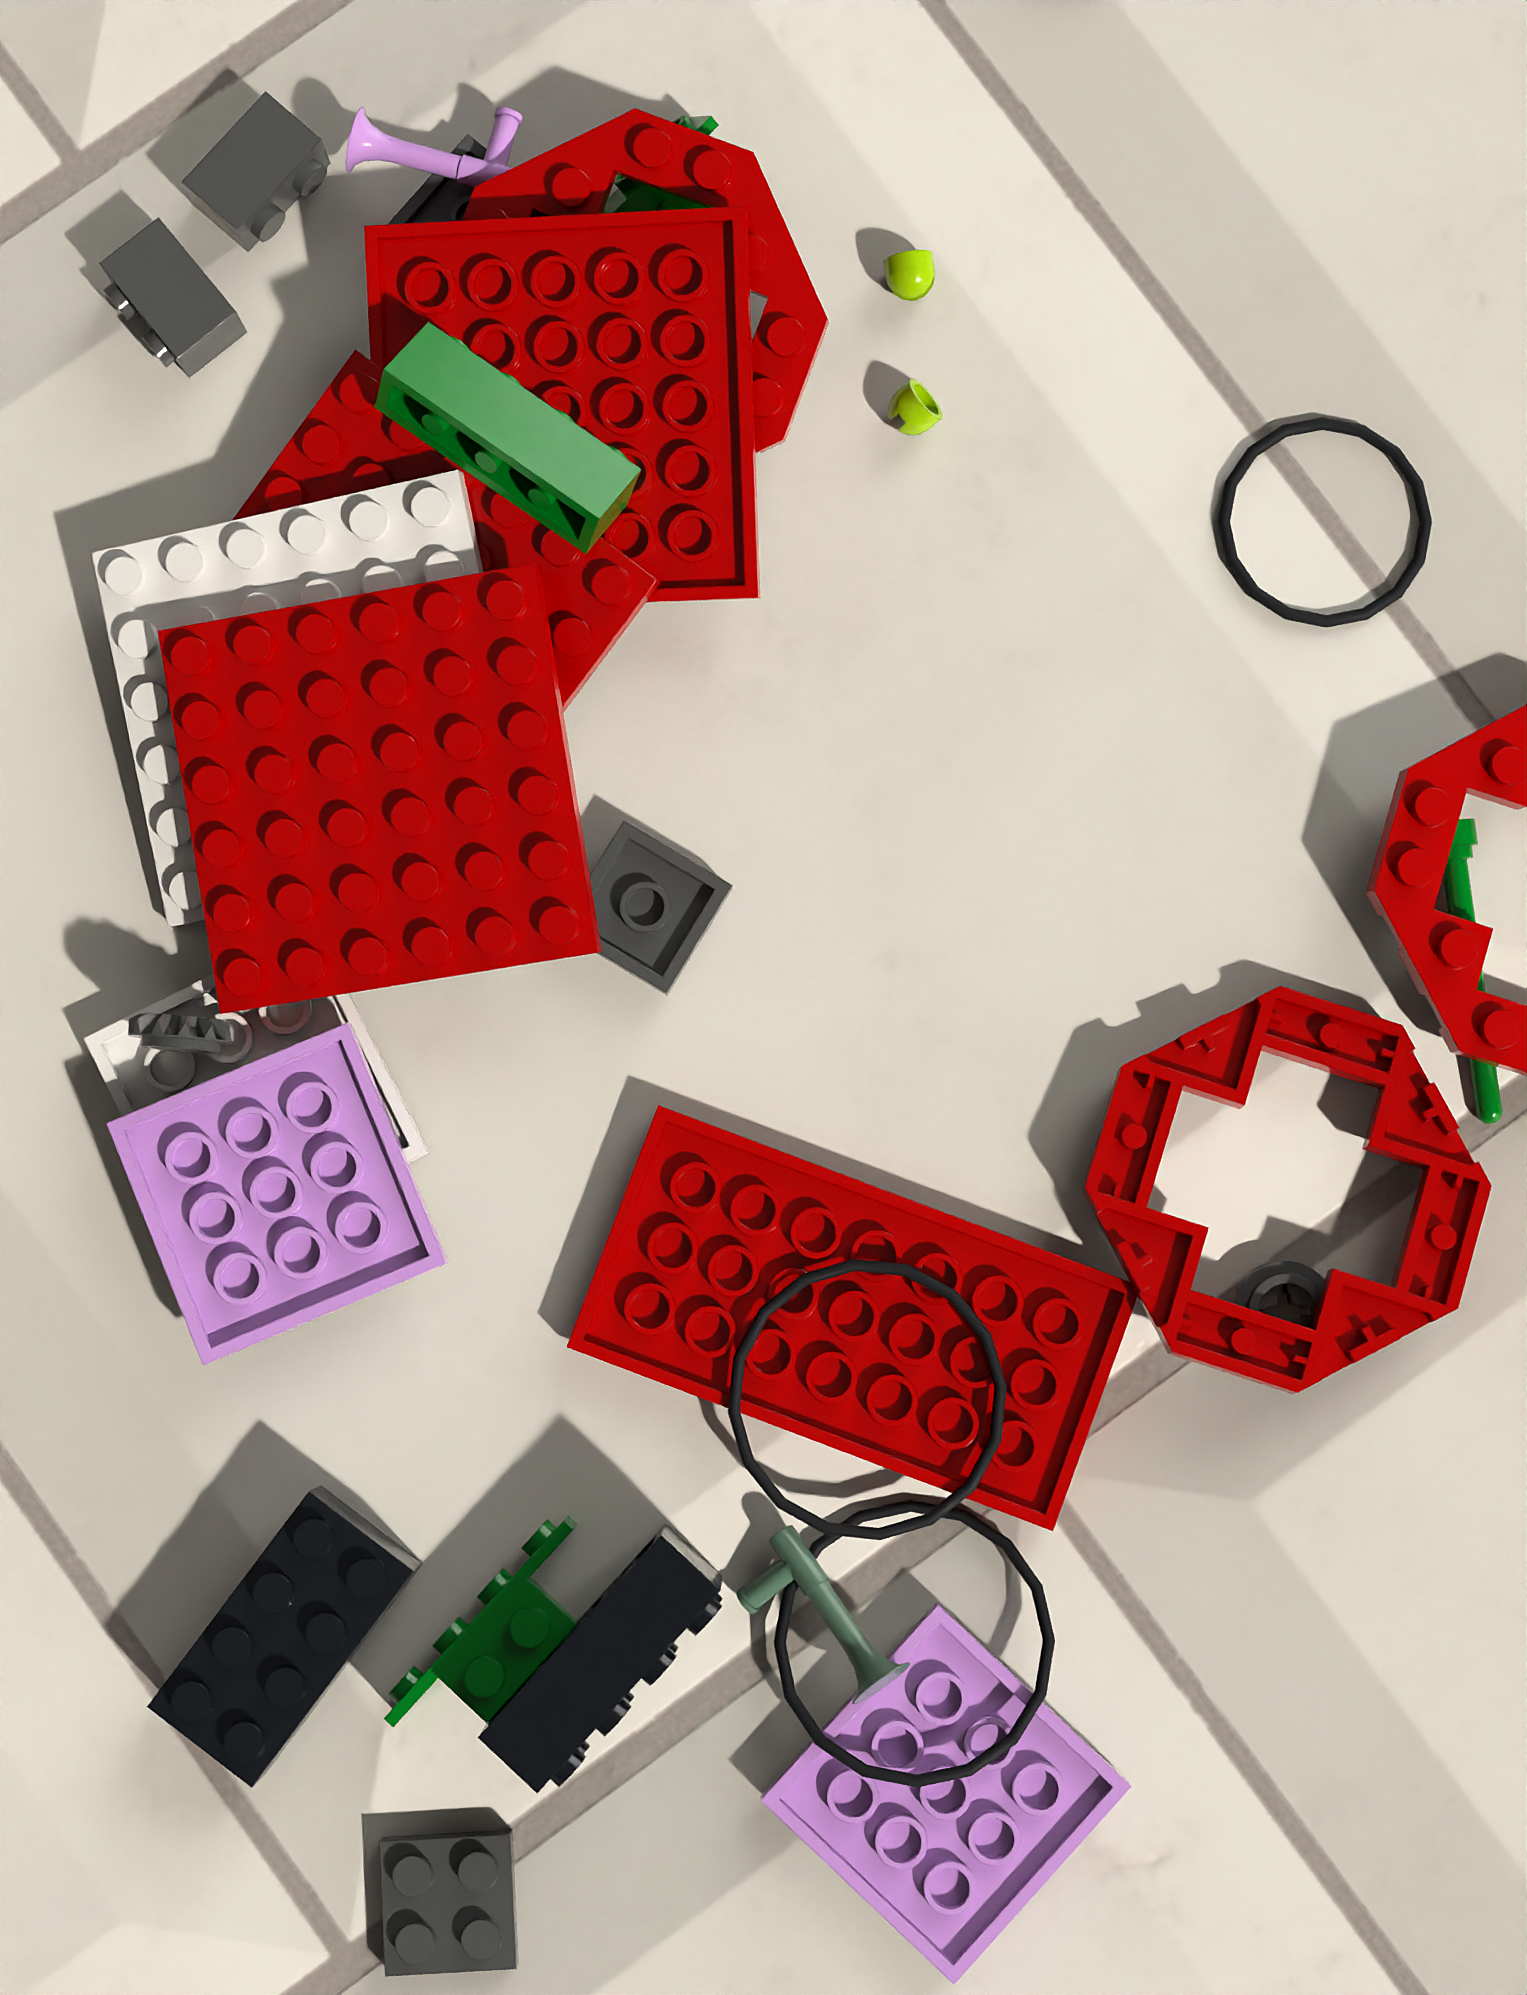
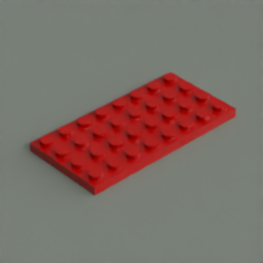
[567,1105,1138,1531]

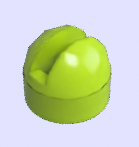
[883,250,935,301]
[888,379,943,436]

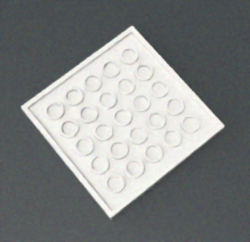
[91,470,483,927]

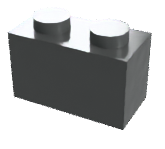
[181,91,331,252]
[99,217,248,378]

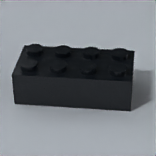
[147,1485,423,1788]
[478,1524,723,1794]

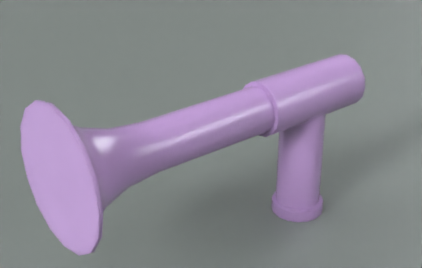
[345,106,523,187]

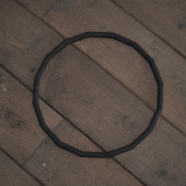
[727,1258,1007,1540]
[774,1500,1055,1788]

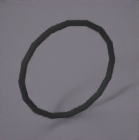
[1217,417,1432,628]

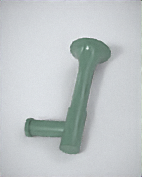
[736,1525,910,1704]

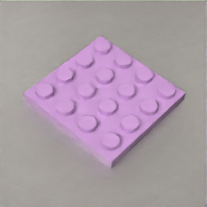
[106,1023,449,1365]
[760,1602,1132,1984]

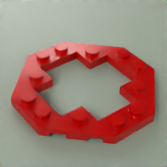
[462,108,829,454]
[1365,704,1527,1076]
[1081,986,1492,1394]

